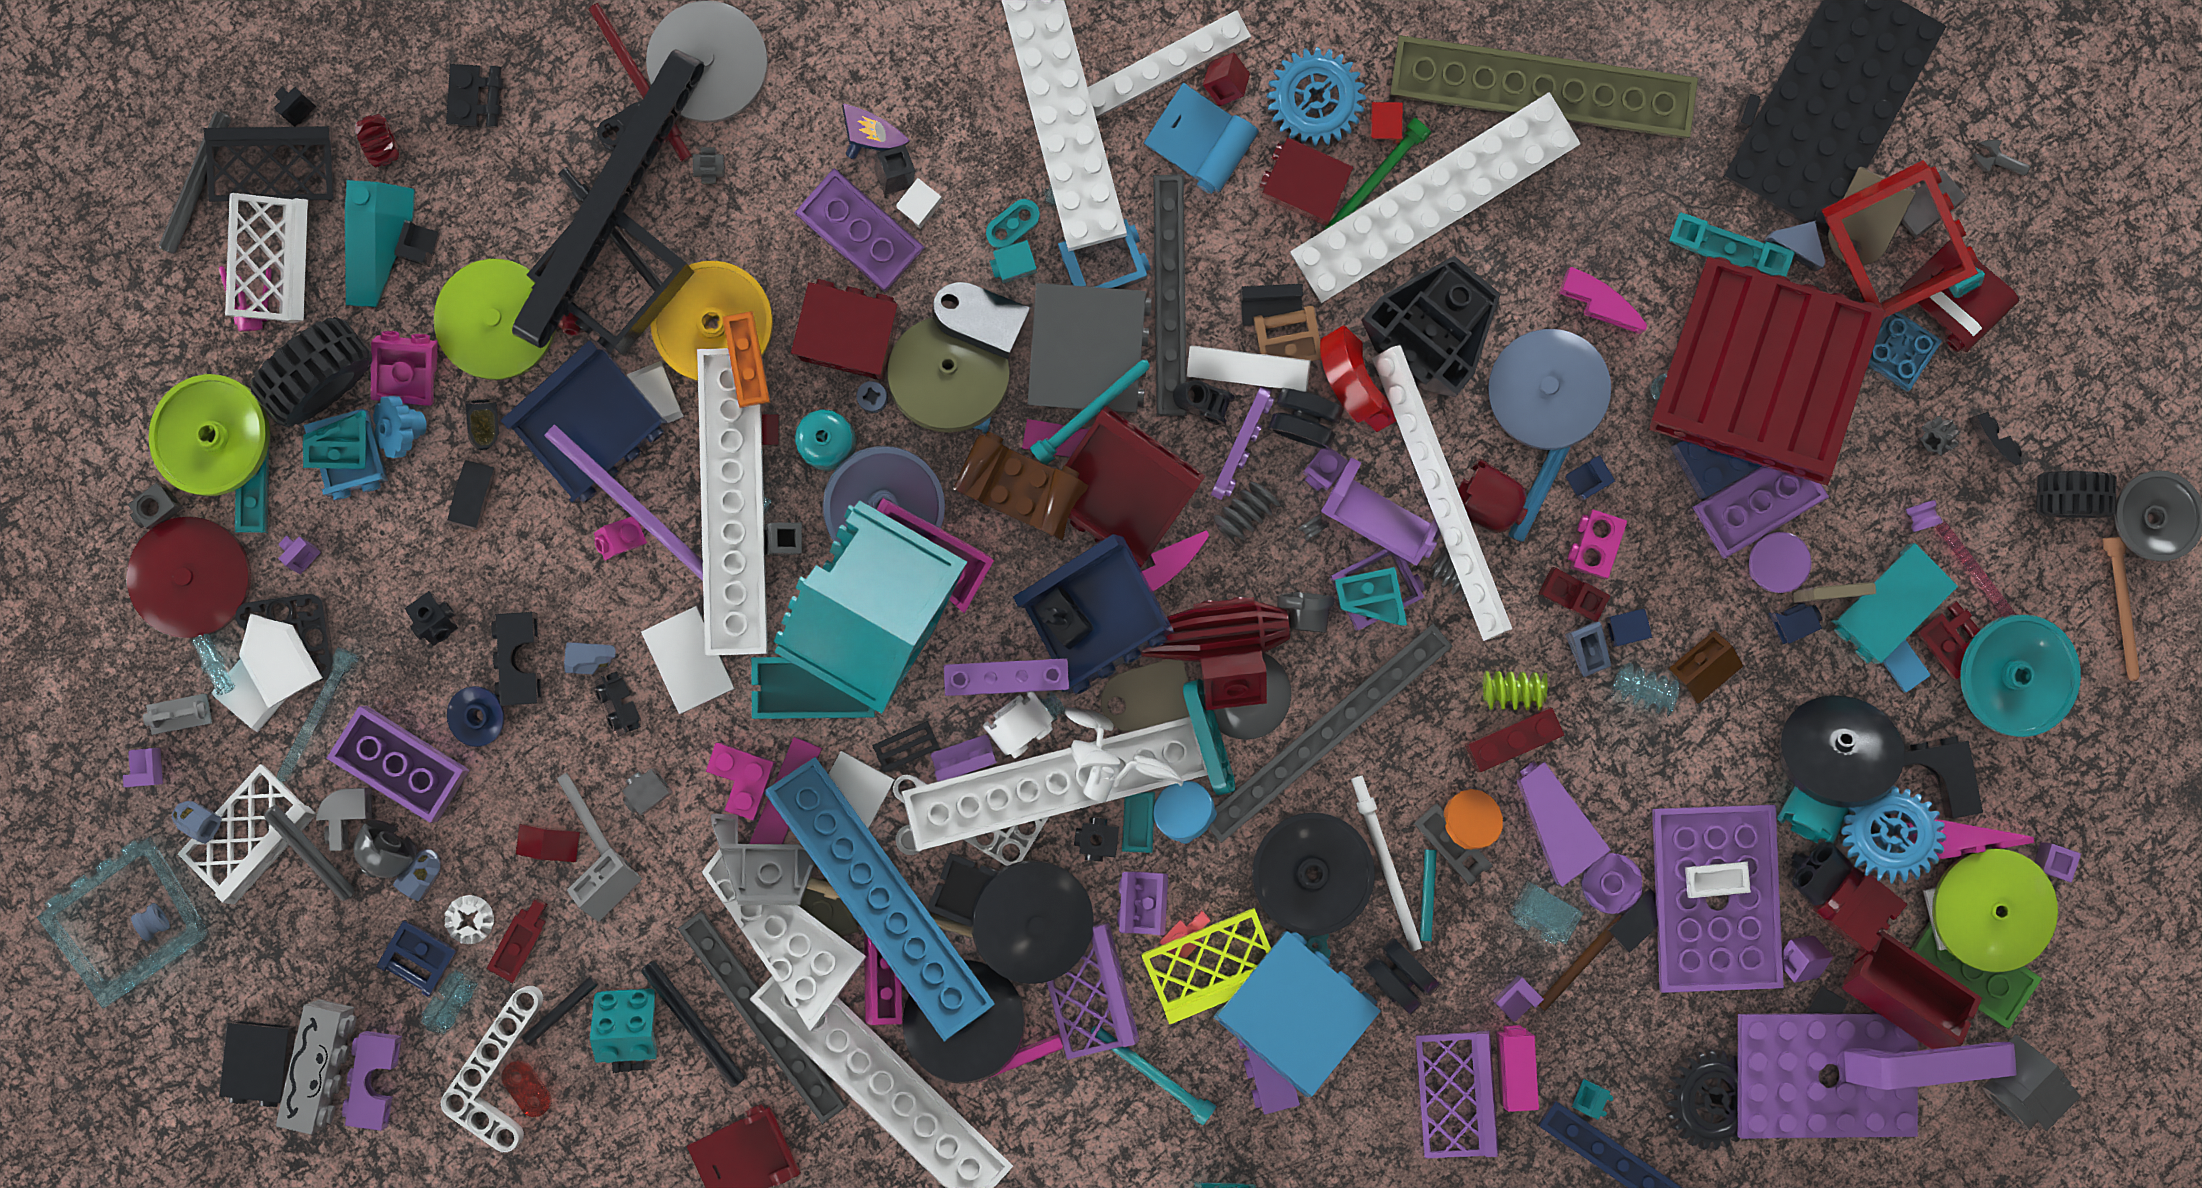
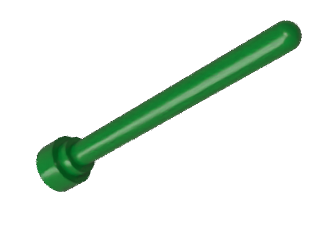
[1325,118,1432,230]

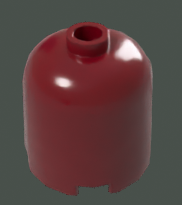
[1457,459,1528,533]

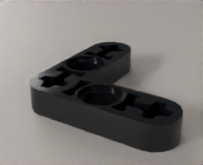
[235,594,334,681]

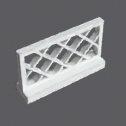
[225,193,308,323]
[178,764,317,905]

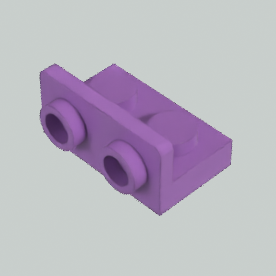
[931,735,997,782]

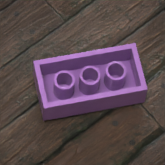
[327,706,470,823]

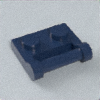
[376,920,458,998]

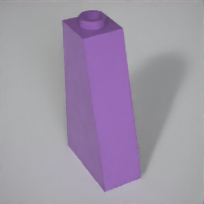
[1516,760,1611,887]

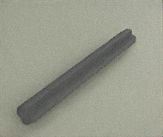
[159,111,231,254]

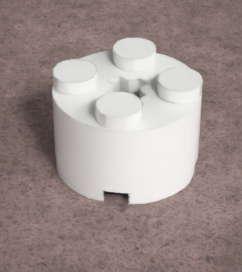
[983,691,1054,759]

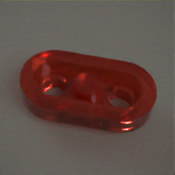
[501,1060,552,1117]

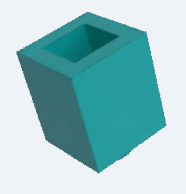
[989,240,1037,284]

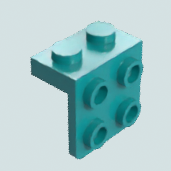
[590,988,657,1063]

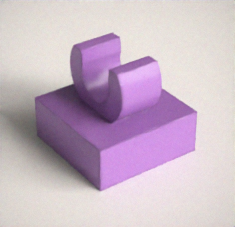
[278,535,321,575]

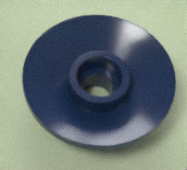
[447,686,505,747]

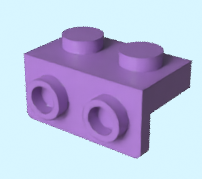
[1117,871,1168,935]

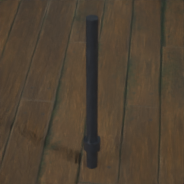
[558,167,663,292]

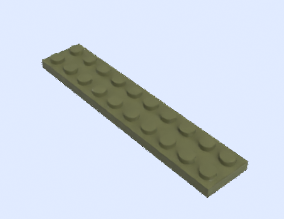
[1390,35,1698,139]

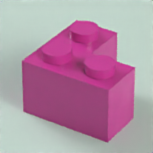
[705,742,777,820]

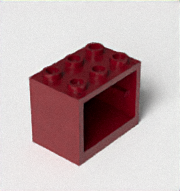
[791,279,902,381]

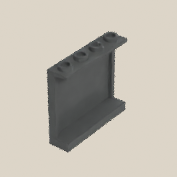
[1027,283,1151,413]

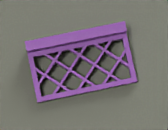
[1047,922,1140,1060]
[1416,1030,1499,1158]

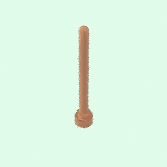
[2102,536,2140,681]

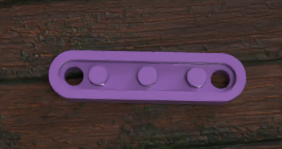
[1211,386,1275,500]

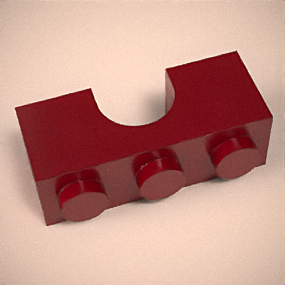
[1464,707,1565,772]

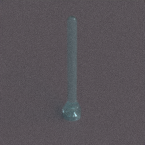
[277,647,360,782]

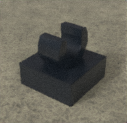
[274,86,316,127]

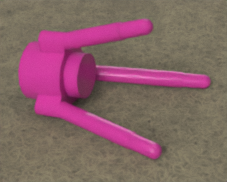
[219,266,272,332]

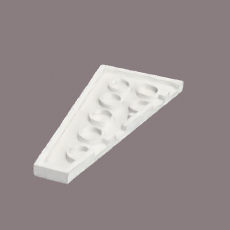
[702,849,867,1032]

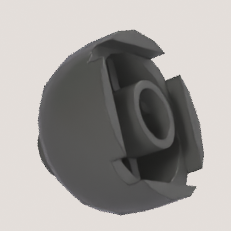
[353,819,417,878]

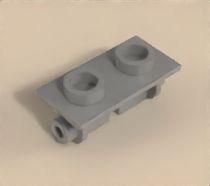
[143,693,212,735]

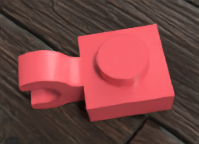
[1159,910,1210,963]

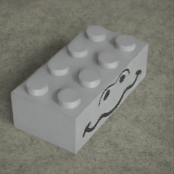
[276,999,357,1135]

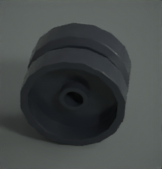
[1268,388,1344,450]
[1363,937,1441,1015]

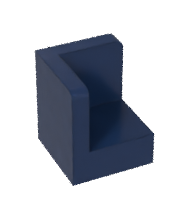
[1565,455,1615,502]
[1605,609,1652,647]

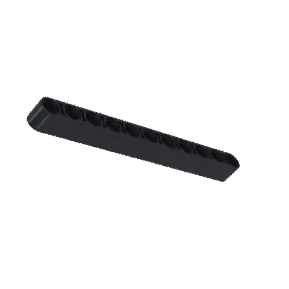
[512,49,705,348]

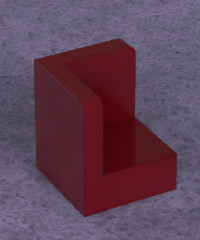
[1203,52,1250,106]

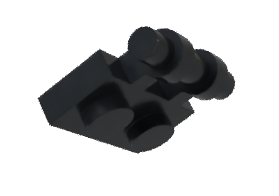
[446,64,504,128]

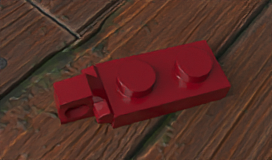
[486,898,548,984]

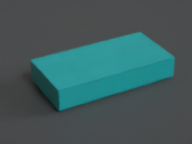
[1122,791,1155,853]

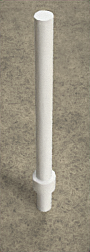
[1351,775,1422,952]

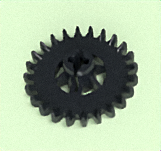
[1664,1049,1740,1151]

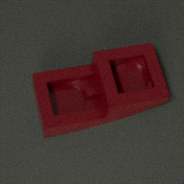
[1538,567,1610,622]

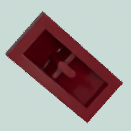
[515,824,581,862]

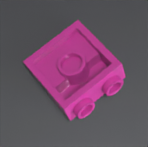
[371,331,438,406]

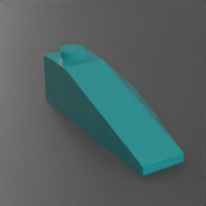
[345,180,415,308]

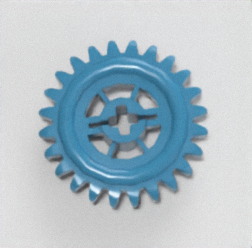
[1266,47,1366,147]
[1841,786,1946,884]

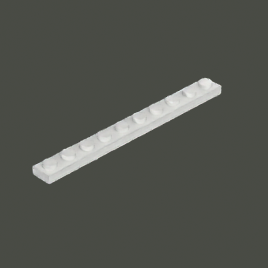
[1372,345,1512,641]

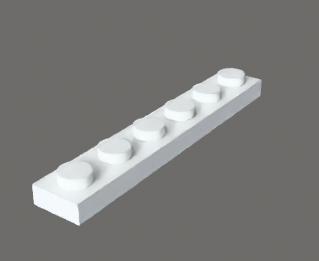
[1088,10,1251,119]

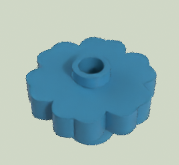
[373,396,427,458]

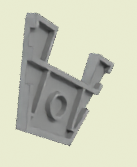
[711,814,815,905]

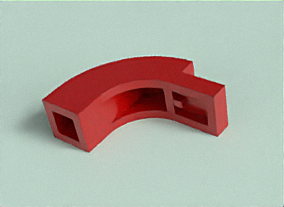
[1320,325,1396,432]

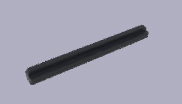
[641,961,745,1088]

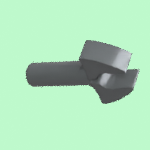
[1972,139,2030,176]

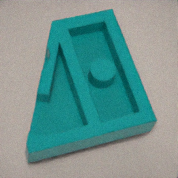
[1334,567,1407,626]

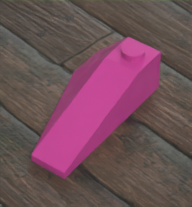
[1905,819,2034,859]

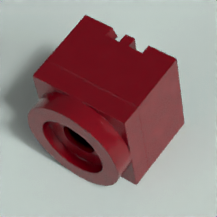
[1813,864,1908,952]

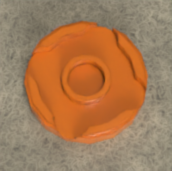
[1444,789,1503,850]

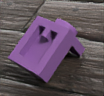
[1303,448,1348,491]

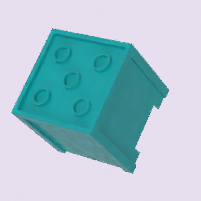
[773,500,967,714]

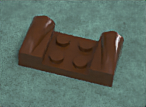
[953,431,1089,541]

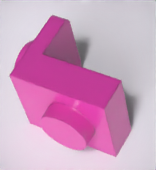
[594,516,647,561]

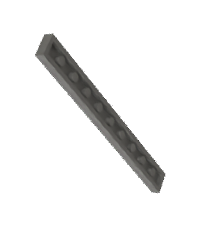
[1209,623,1453,843]

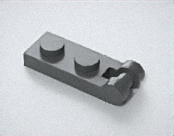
[1413,803,1493,887]

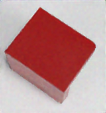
[1370,102,1403,144]

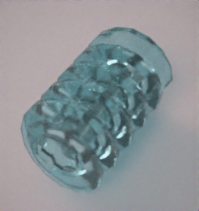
[1610,662,1679,717]

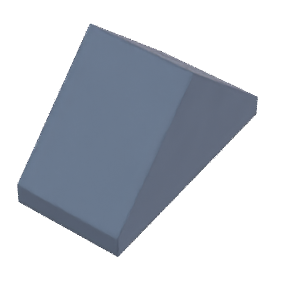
[1764,221,1826,272]
[1565,622,1611,677]

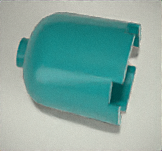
[795,409,857,472]
[1777,786,1849,844]

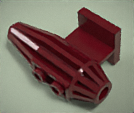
[1141,597,1290,710]

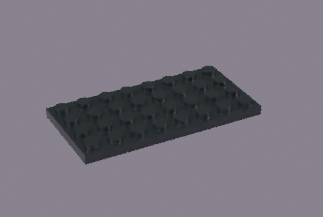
[1722,0,1947,236]

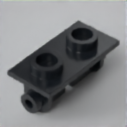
[594,671,641,737]

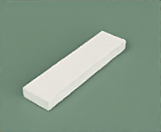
[1187,346,1311,392]

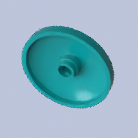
[1961,615,2081,737]

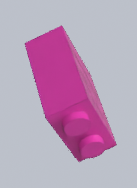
[1496,1024,1539,1112]

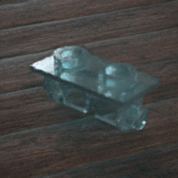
[421,970,478,1034]

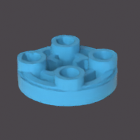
[1153,781,1217,844]

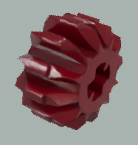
[355,113,399,168]

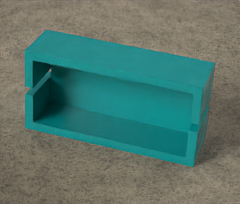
[751,657,877,719]

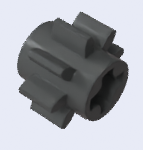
[693,147,725,184]
[1920,416,1960,456]

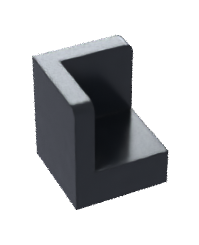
[874,145,916,195]
[394,220,439,267]

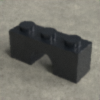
[491,612,542,706]

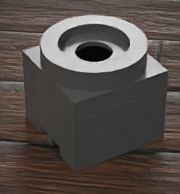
[1982,1034,2081,1131]

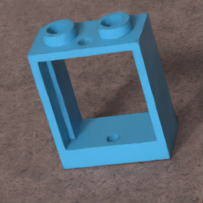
[1058,219,1151,289]

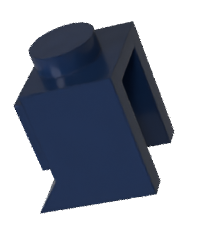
[1768,603,1822,644]

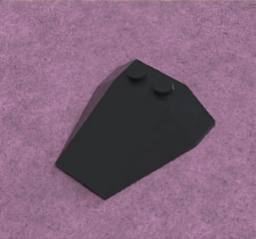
[1361,256,1501,397]

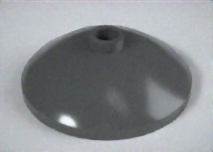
[2114,470,2202,562]
[1202,653,1291,740]

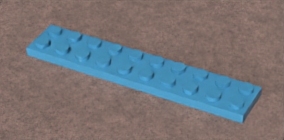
[764,757,995,1042]

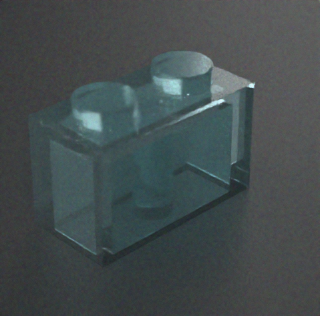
[1509,881,1584,946]

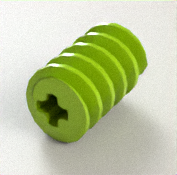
[1483,671,1548,711]

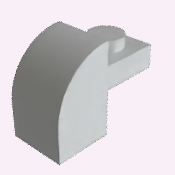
[316,787,372,851]

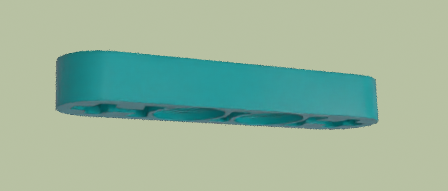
[1183,679,1235,795]

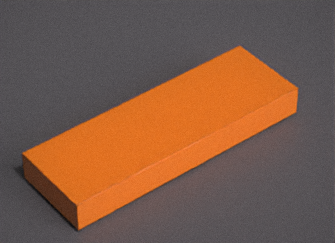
[722,311,770,408]

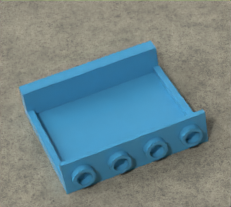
[1213,931,1381,1097]

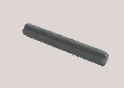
[264,805,355,901]

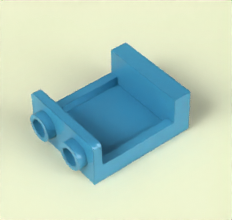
[304,409,388,500]

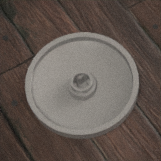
[646,0,768,123]

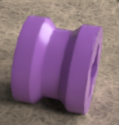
[1906,500,1943,532]

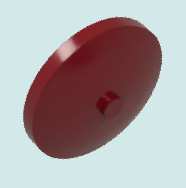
[126,517,251,638]

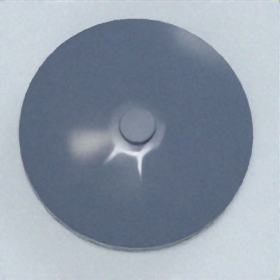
[1489,329,1611,450]
[822,446,945,543]

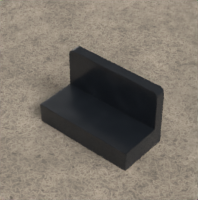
[1240,284,1303,326]

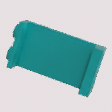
[1831,543,1958,664]

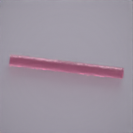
[1935,520,2017,617]

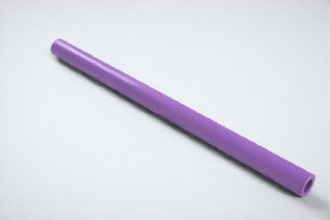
[544,424,703,581]

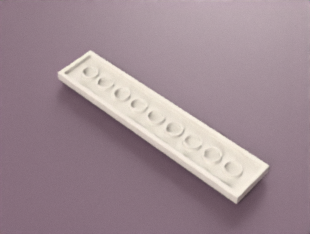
[1002,0,1127,251]
[1290,92,1581,303]
[697,348,768,656]
[901,717,1208,851]
[750,976,1013,1188]

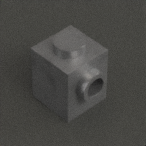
[622,768,673,815]

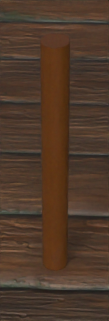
[1538,914,1621,1012]

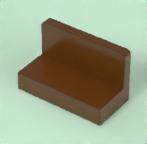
[1668,630,1743,704]

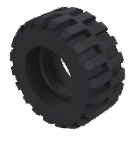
[250,317,372,427]

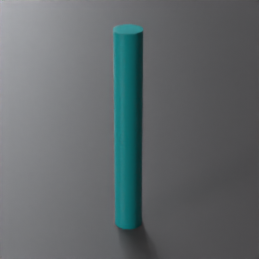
[1420,849,1437,941]

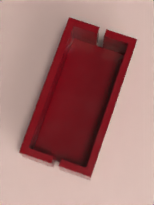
[1841,930,1982,1049]

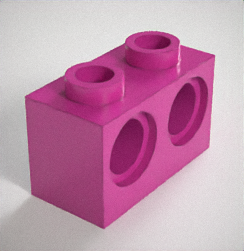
[1567,509,1627,580]

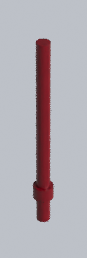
[589,3,692,162]

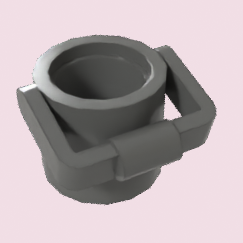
[1277,592,1335,633]

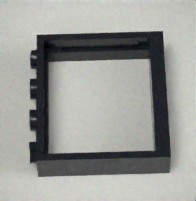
[527,212,695,355]

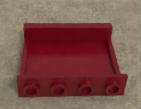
[1064,406,1206,568]

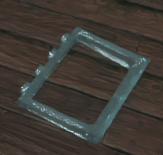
[37,836,209,1009]

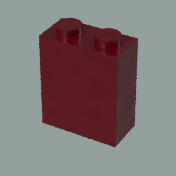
[1259,137,1353,226]

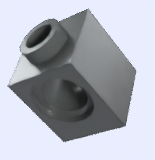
[127,482,183,529]

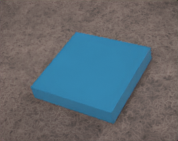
[1868,312,1943,392]

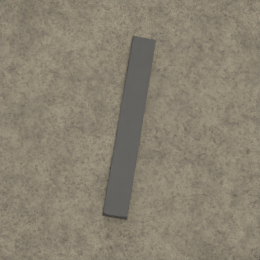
[1153,174,1187,417]
[677,910,847,1125]

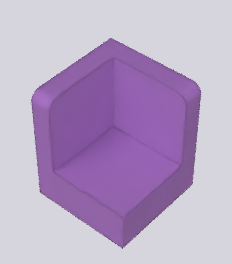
[123,748,163,787]
[2034,842,2081,883]
[1782,936,1833,983]
[1492,975,1544,1021]

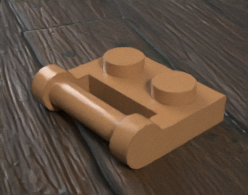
[1253,305,1321,361]

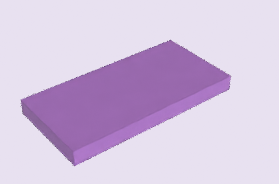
[794,168,925,293]
[1692,466,1829,559]

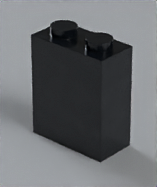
[219,1020,296,1107]

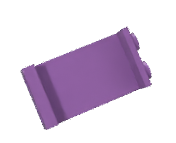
[1321,457,1441,566]

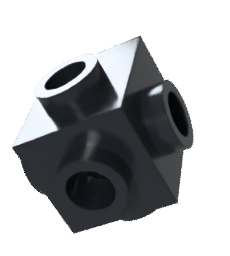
[404,591,458,646]
[1074,817,1119,862]

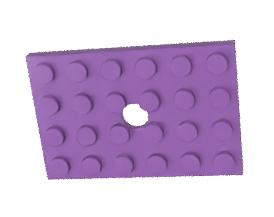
[1652,804,1783,993]
[1738,1013,1918,1139]

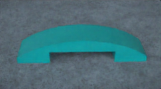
[1669,212,1795,277]

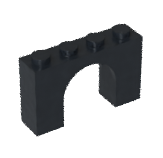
[1852,736,1983,834]

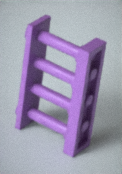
[944,659,1069,696]

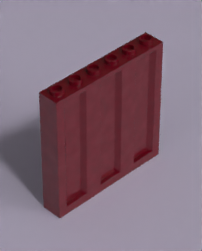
[1649,257,1886,486]

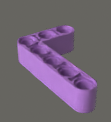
[1844,1042,2016,1090]

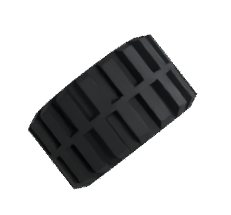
[2036,471,2117,518]

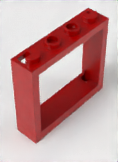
[1821,160,1978,319]

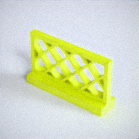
[1141,908,1271,1025]

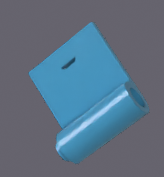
[1143,83,1259,194]

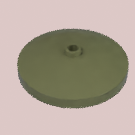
[888,317,1009,433]

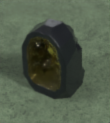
[465,399,499,451]

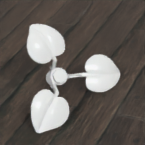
[1064,707,1183,802]

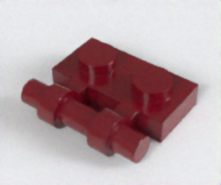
[1916,600,1980,680]

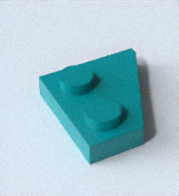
[303,411,366,469]

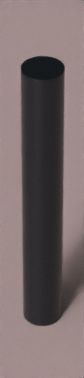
[522,976,598,1046]

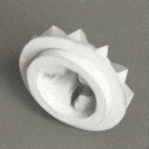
[444,895,494,944]

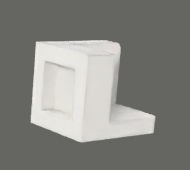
[896,178,943,229]

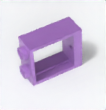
[1329,549,1425,631]

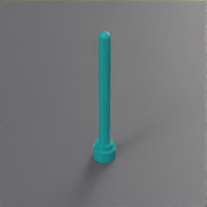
[1030,360,1150,465]
[1091,1025,1217,1126]

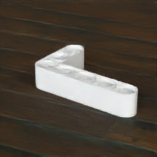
[893,775,1049,866]
[441,986,543,1152]

